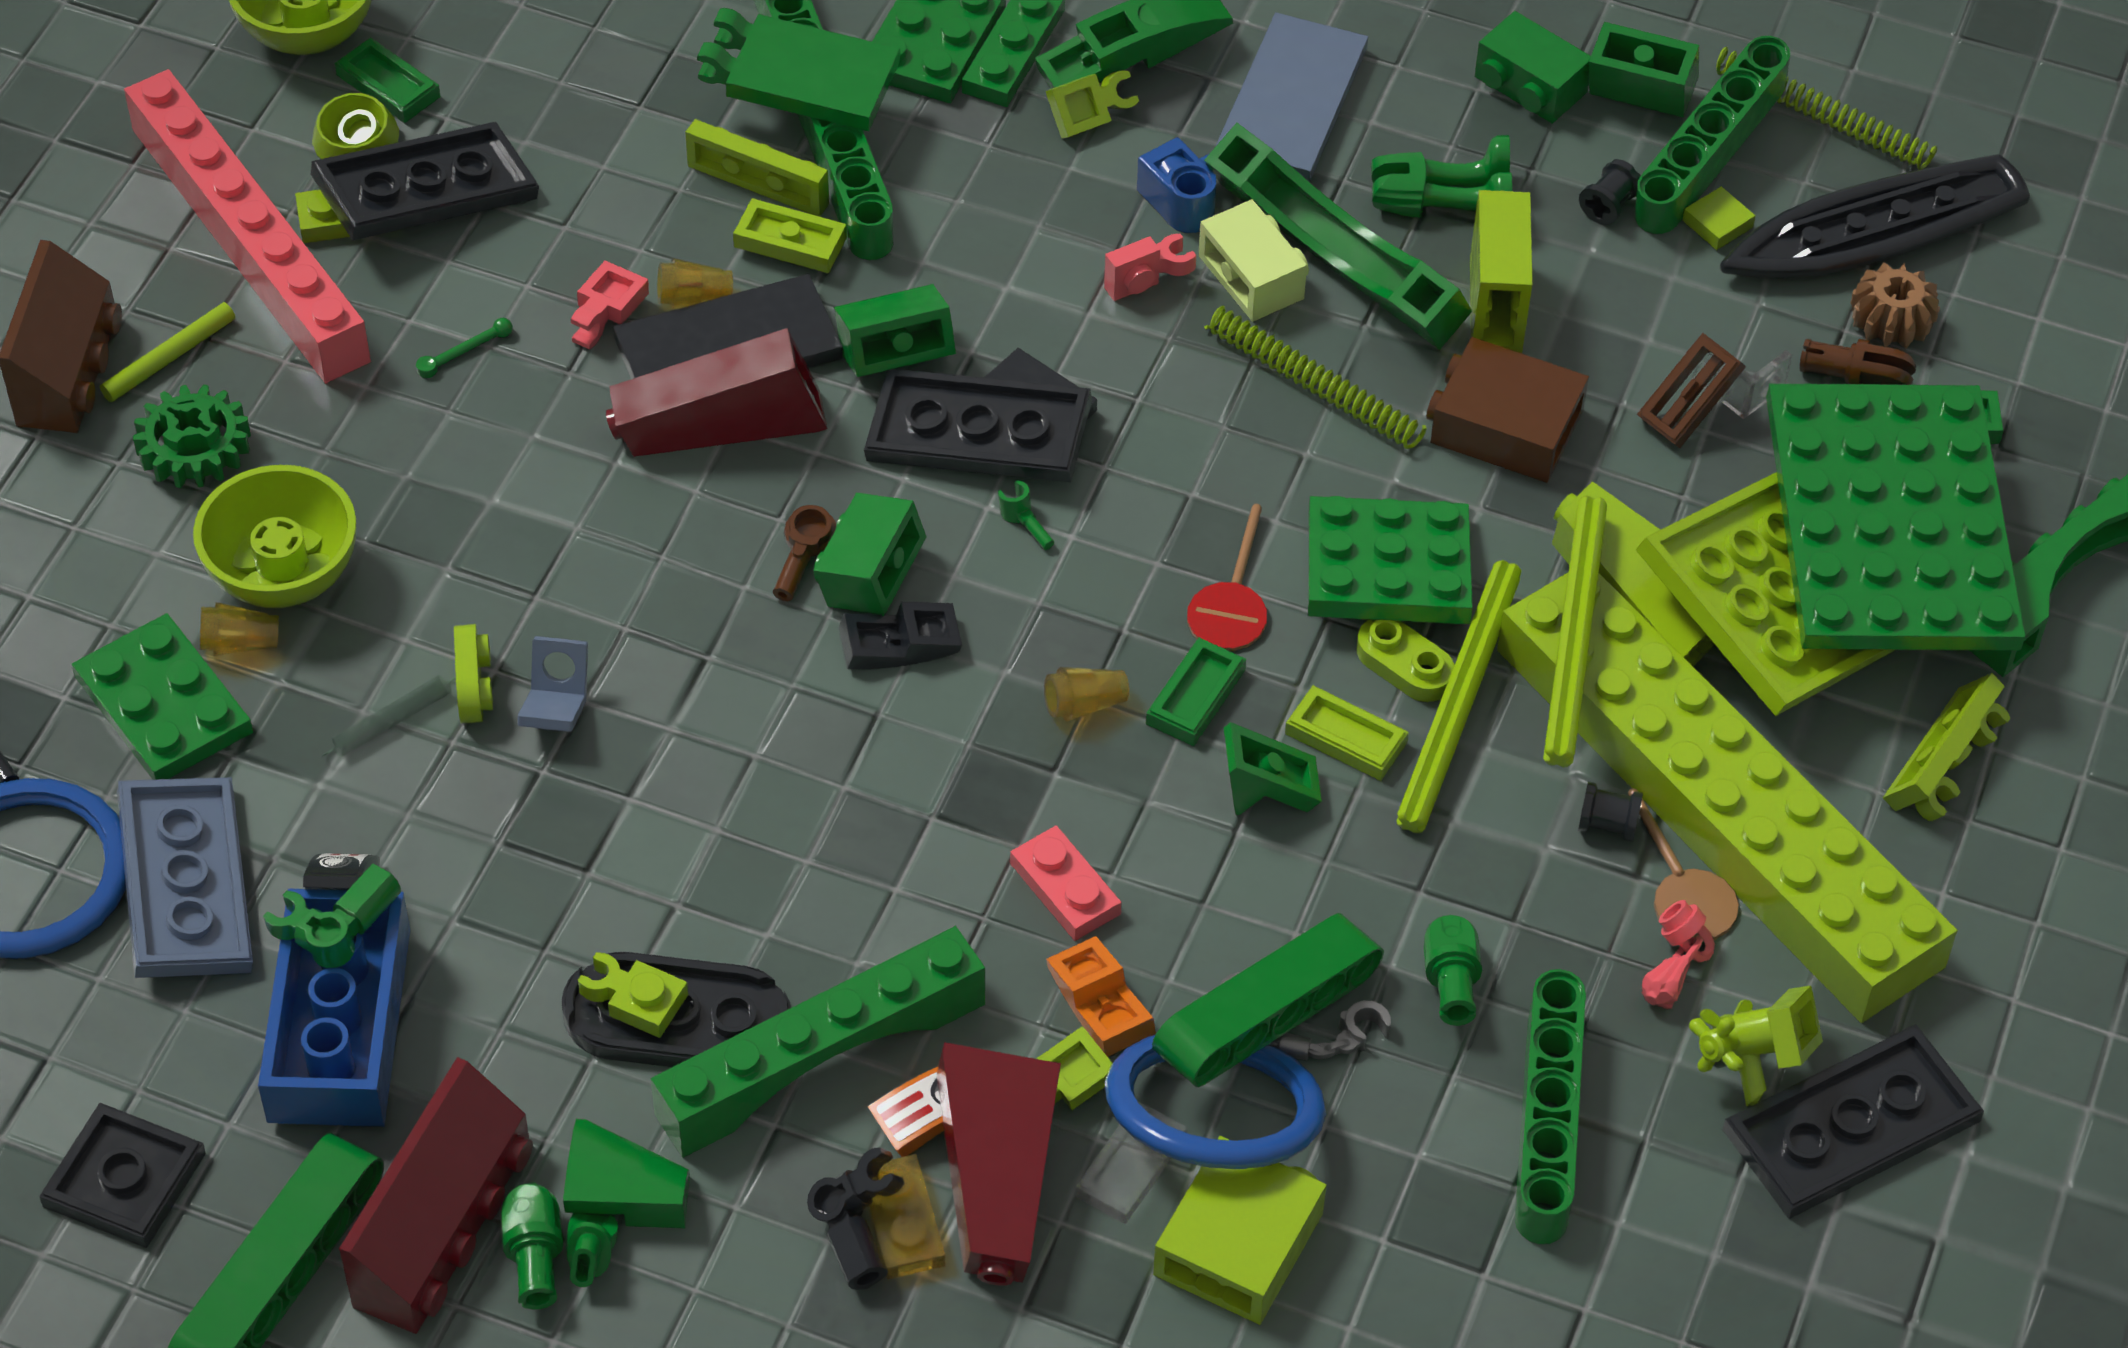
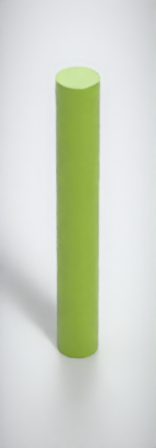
[100,302,236,402]

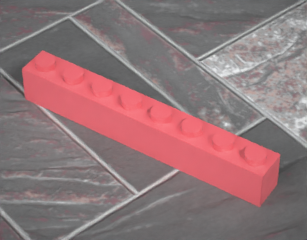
[124,69,371,384]

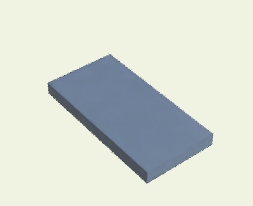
[1215,12,1368,182]
[117,777,253,978]

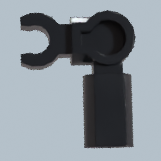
[807,1147,905,1290]

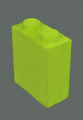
[1470,190,1533,353]
[1153,1136,1327,1325]

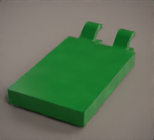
[697,8,900,131]

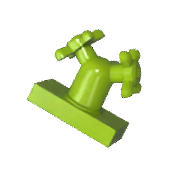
[1689,985,1823,1106]

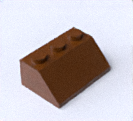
[0,240,122,433]

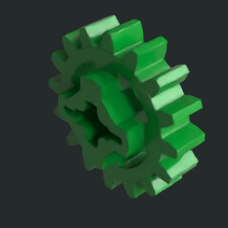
[133,384,251,488]

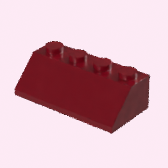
[339,1057,533,1334]

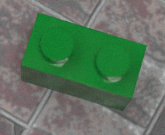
[1474,10,1591,124]
[1589,22,1699,118]
[834,284,956,377]
[813,492,927,615]

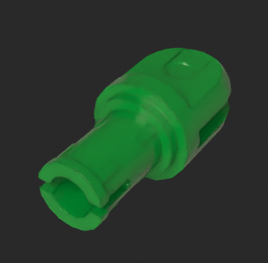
[1423,915,1483,1026]
[501,1183,563,1310]

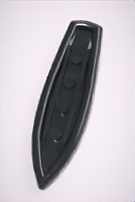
[1720,154,2030,278]

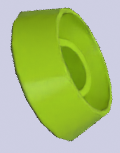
[312,93,399,159]

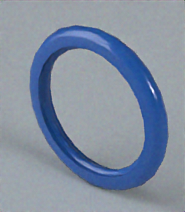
[0,778,126,959]
[1105,1035,1326,1169]

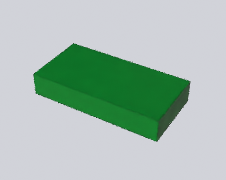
[335,37,441,123]
[1146,637,1246,746]

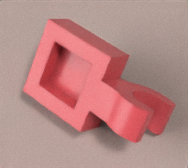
[1104,234,1196,301]
[571,260,649,350]

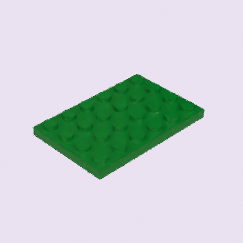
[1766,383,2025,650]

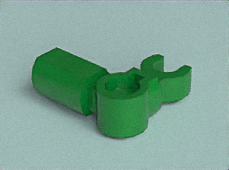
[263,863,401,968]

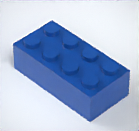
[258,888,410,1127]

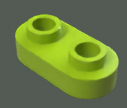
[1356,619,1454,702]
[454,624,493,724]

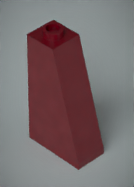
[606,328,828,457]
[937,1042,1061,1286]

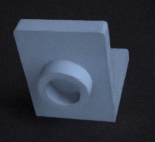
[518,636,588,732]

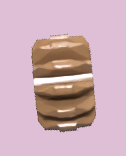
[1850,262,1940,349]

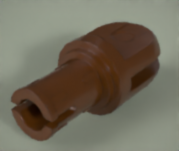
[1800,339,1916,385]

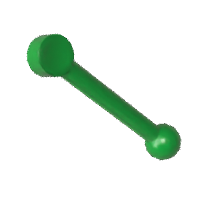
[416,318,513,378]

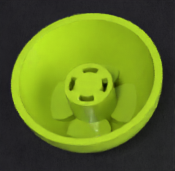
[229,0,372,55]
[193,465,357,608]

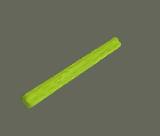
[1543,495,1607,768]
[1396,560,1521,833]

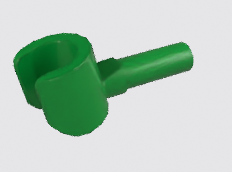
[998,481,1055,550]

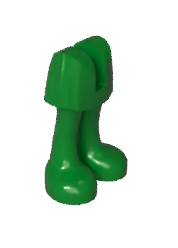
[1371,135,1512,218]

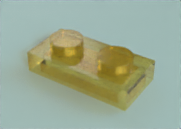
[867,1154,945,1280]

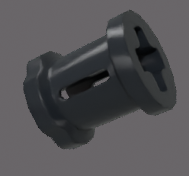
[1579,159,1641,225]
[1578,781,1643,842]

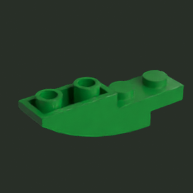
[1035,0,1233,89]

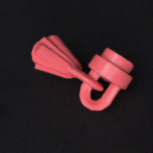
[1642,900,1715,1009]

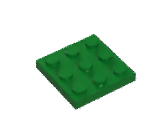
[1308,496,1472,624]

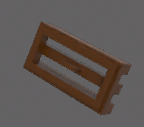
[1637,333,1746,448]

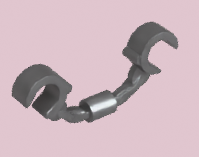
[1220,972,1391,1061]

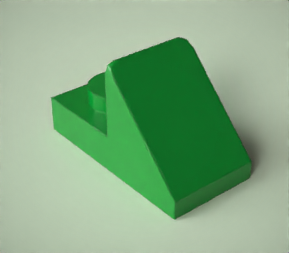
[1224,722,1322,816]

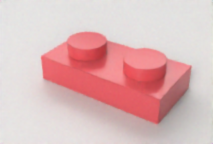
[1010,825,1122,941]

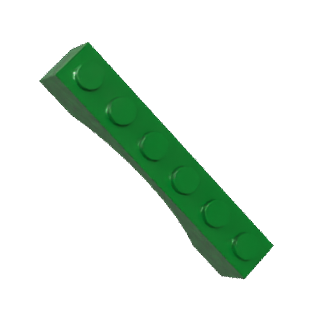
[1204,122,1473,350]
[1969,474,2128,677]
[650,926,985,1158]

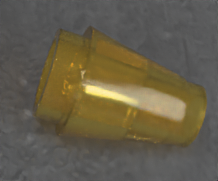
[657,258,733,309]
[200,602,279,656]
[1044,667,1129,721]

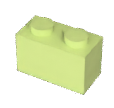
[1199,199,1309,322]

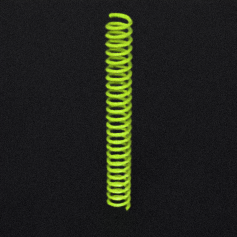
[1716,46,1938,170]
[1204,305,1427,449]

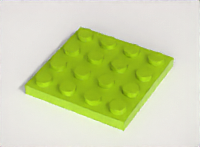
[1636,472,1895,716]

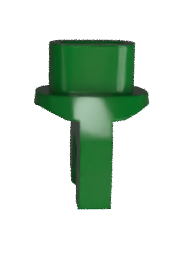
[566,1213,618,1287]

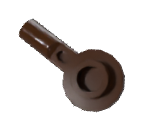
[773,505,836,602]

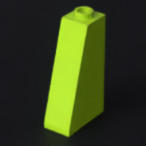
[1552,481,1715,667]

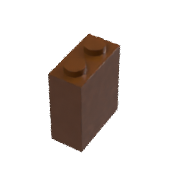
[1426,337,1589,483]

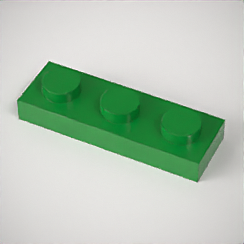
[962,0,1065,107]

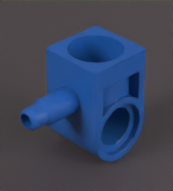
[1137,137,1217,233]

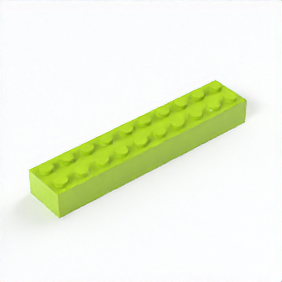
[1497,573,1958,1024]

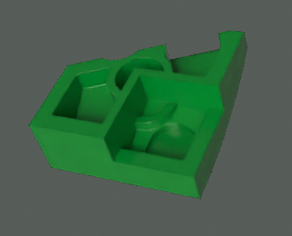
[563,1119,690,1228]

